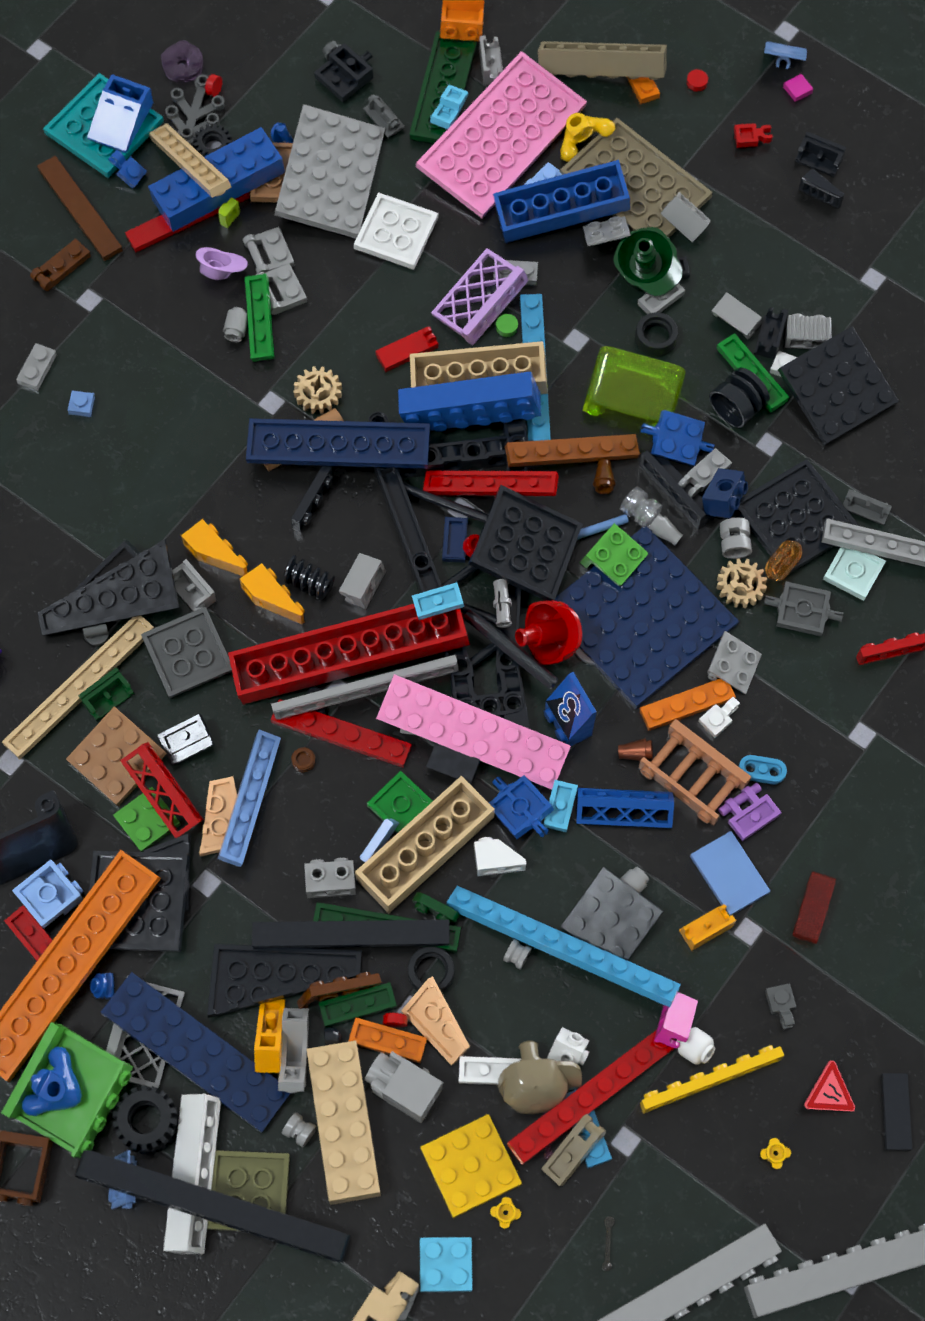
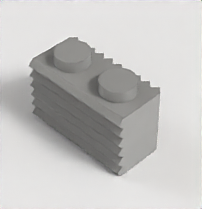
[784,314,831,349]

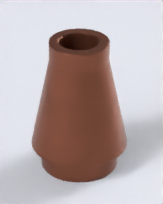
[618,738,653,761]

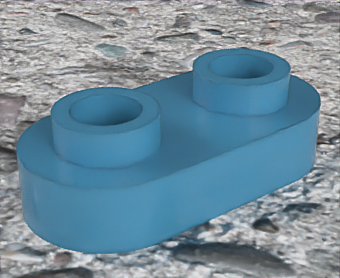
[738,755,787,784]

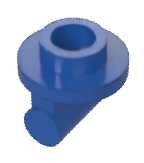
[271,122,294,143]
[90,973,115,999]

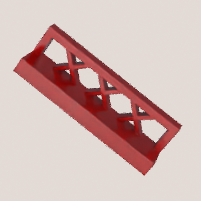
[120,742,204,838]

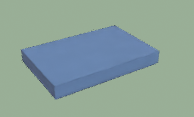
[690,831,771,916]

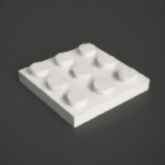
[354,193,438,270]

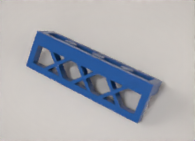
[576,788,674,828]

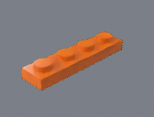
[640,679,736,731]

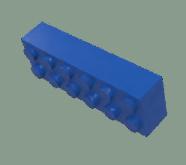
[148,127,285,232]
[493,160,630,243]
[398,371,541,431]

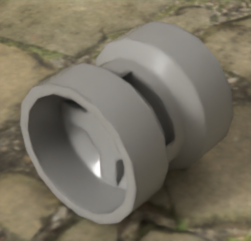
[282,1112,317,1148]

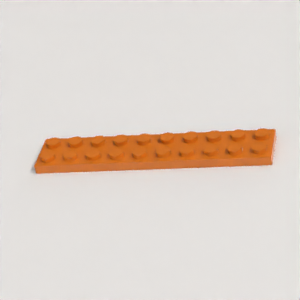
[0,850,161,1082]

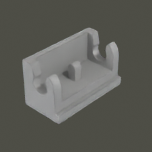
[479,36,503,85]
[661,192,711,242]
[712,292,762,339]
[339,553,386,609]
[172,559,217,612]

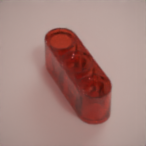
[793,871,836,944]

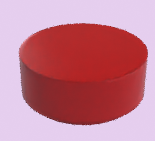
[686,70,708,91]
[205,74,222,97]
[463,534,480,557]
[383,1013,408,1028]

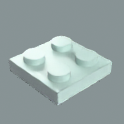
[823,547,886,601]

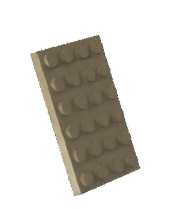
[560,118,713,238]

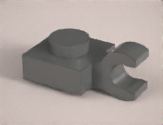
[765,983,796,1030]

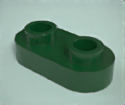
[412,892,460,924]

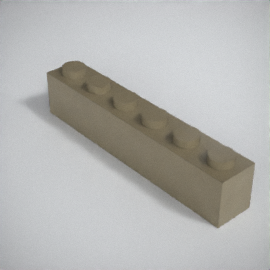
[538,42,667,80]

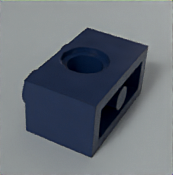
[702,468,748,518]

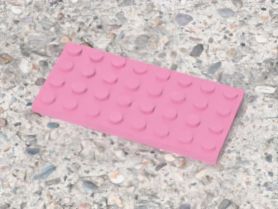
[416,51,587,218]

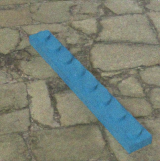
[520,294,551,441]

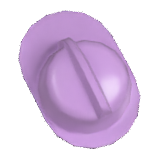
[196,247,248,280]

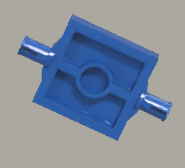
[641,410,714,466]
[489,775,554,839]

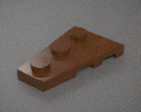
[297,972,382,1009]

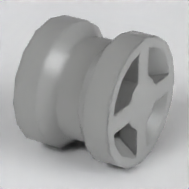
[503,939,532,970]

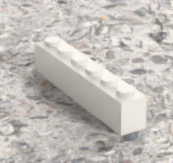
[163,1094,221,1254]

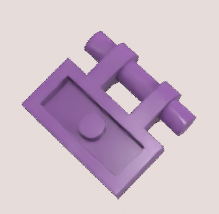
[718,783,782,842]

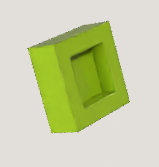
[218,197,240,228]

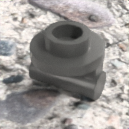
[83,624,109,646]

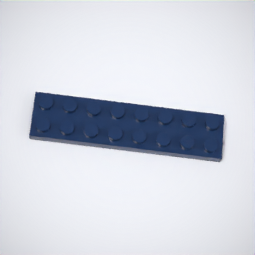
[246,418,430,469]
[100,972,290,1133]

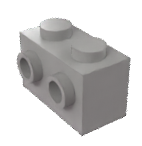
[305,858,356,898]

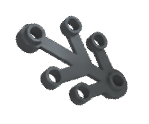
[165,75,225,146]

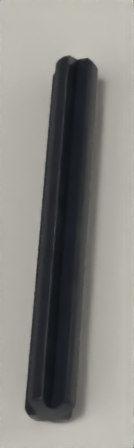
[464,609,558,689]

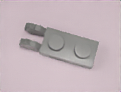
[678,448,732,498]

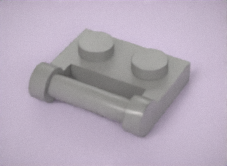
[243,227,295,274]
[256,263,307,315]

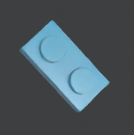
[412,582,464,620]
[543,780,578,832]

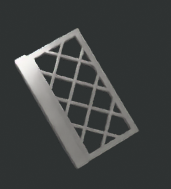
[106,976,185,1088]

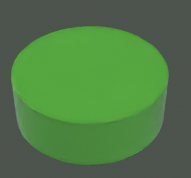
[496,314,518,337]

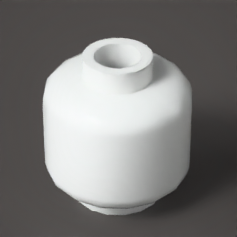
[677,1027,715,1065]

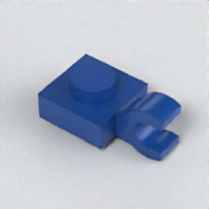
[108,150,147,189]

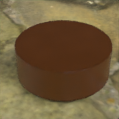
[291,747,315,772]

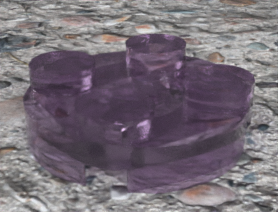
[161,40,203,82]

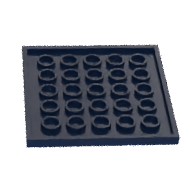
[555,525,739,709]

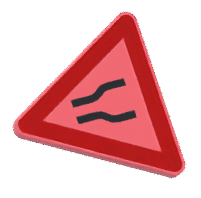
[804,1060,855,1111]

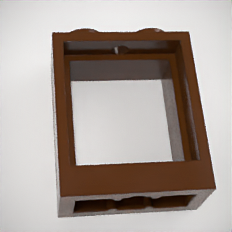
[0,1130,53,1206]

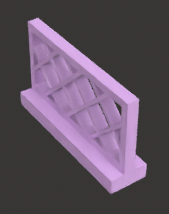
[431,248,529,346]

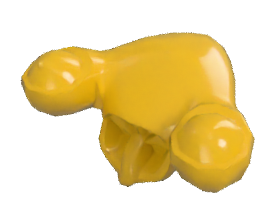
[560,112,615,162]

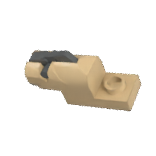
[352,1271,419,1321]

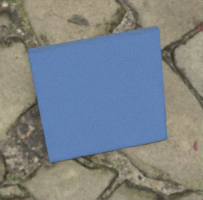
[764,42,807,69]

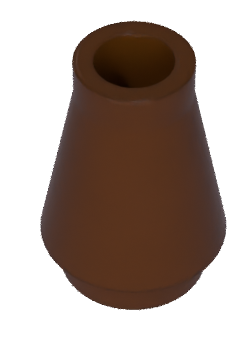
[593,459,616,494]

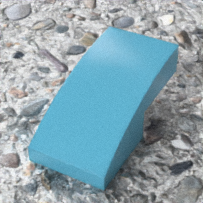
[430,85,468,129]

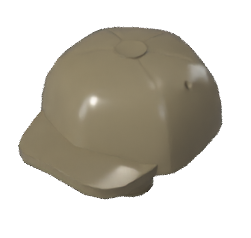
[498,1041,582,1114]

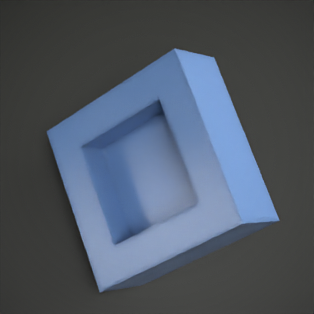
[68,391,95,417]

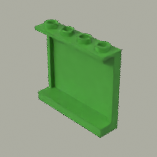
[1,1022,133,1158]

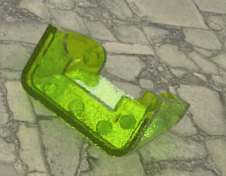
[583,346,686,427]

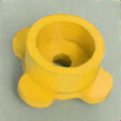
[760,1138,791,1169]
[490,1197,521,1229]

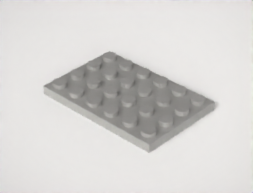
[274,104,385,238]

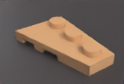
[199,776,237,857]
[401,976,470,1065]

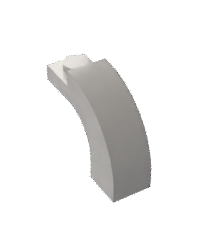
[278,1008,309,1093]

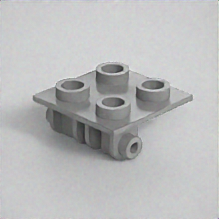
[583,216,631,246]
[707,631,762,694]

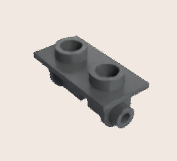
[363,94,405,138]
[843,489,892,525]

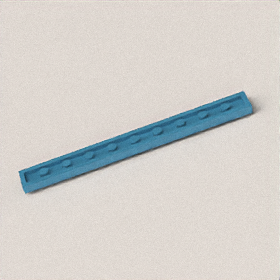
[446,886,681,1007]

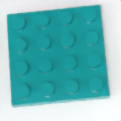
[43,73,164,178]

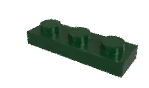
[318,982,397,1028]

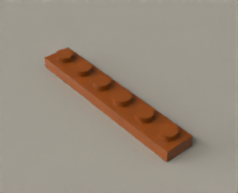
[505,434,640,467]

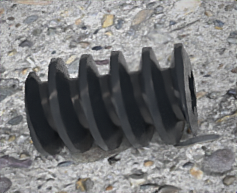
[284,555,335,600]

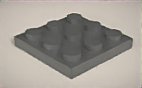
[141,606,232,699]

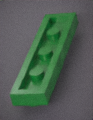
[245,274,274,362]
[716,333,789,413]

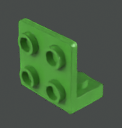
[580,523,648,586]

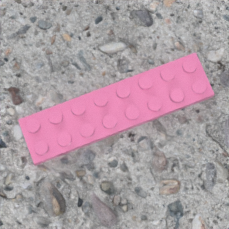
[376,674,571,789]

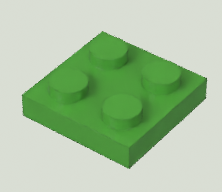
[113,787,181,852]

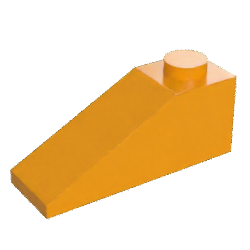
[254,999,285,1073]

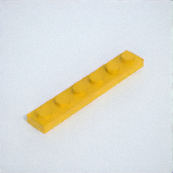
[640,1045,785,1114]

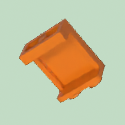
[440,0,484,41]

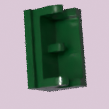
[78,668,135,722]

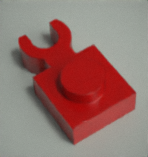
[734,123,773,148]

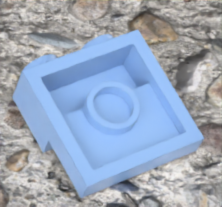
[12,860,84,929]

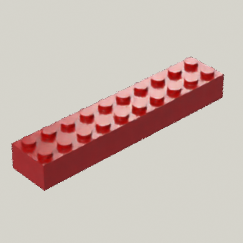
[228,604,470,704]

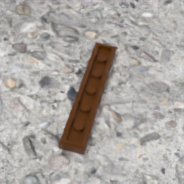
[37,156,123,261]

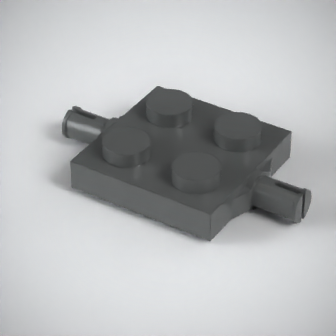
[764,582,844,636]

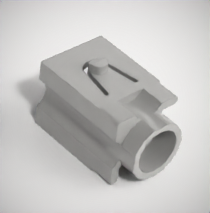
[365,1051,443,1123]

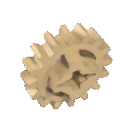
[294,366,342,414]
[716,559,767,608]

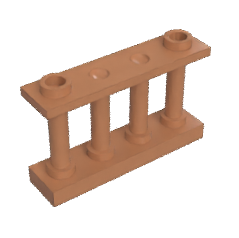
[639,719,751,826]

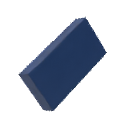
[442,517,468,563]

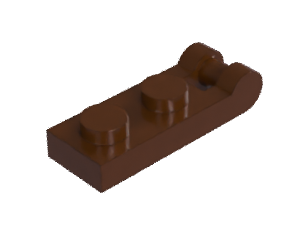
[30,238,91,291]

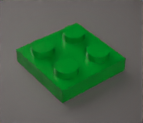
[367,771,433,834]

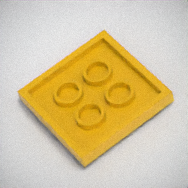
[420,1114,522,1218]

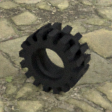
[193,124,232,157]

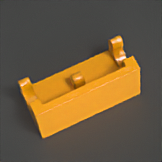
[679,904,736,951]

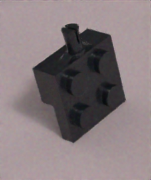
[314,43,373,102]

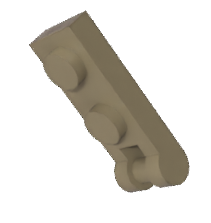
[542,1114,606,1186]

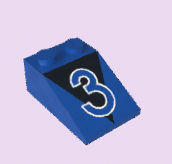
[543,672,597,746]

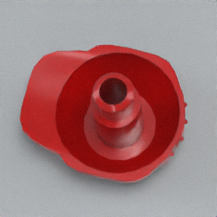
[515,600,582,665]

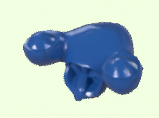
[22,1046,82,1116]

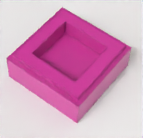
[783,74,813,102]

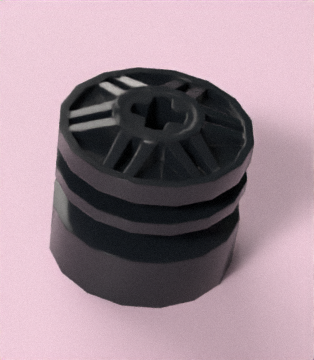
[709,367,770,428]

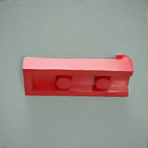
[376,327,438,372]

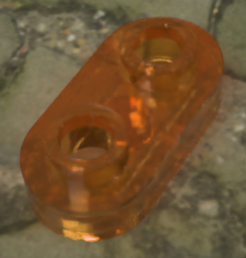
[765,540,802,581]

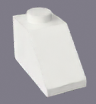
[474,837,526,876]

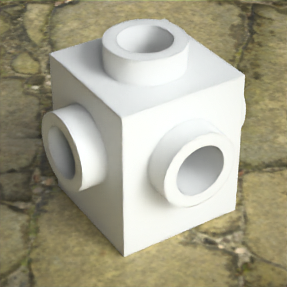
[547,1027,589,1065]

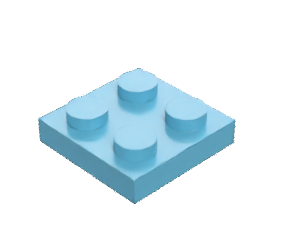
[420,1237,472,1292]

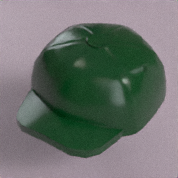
[613,227,683,297]

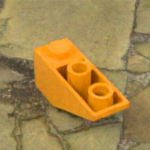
[181,519,248,576]
[240,564,305,624]

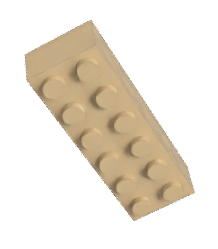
[410,341,548,394]
[355,776,495,914]
[307,1041,381,1205]

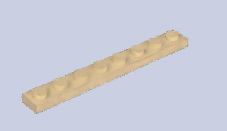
[149,123,231,198]
[2,616,154,760]

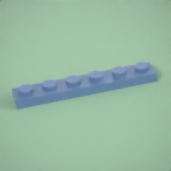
[217,730,281,867]

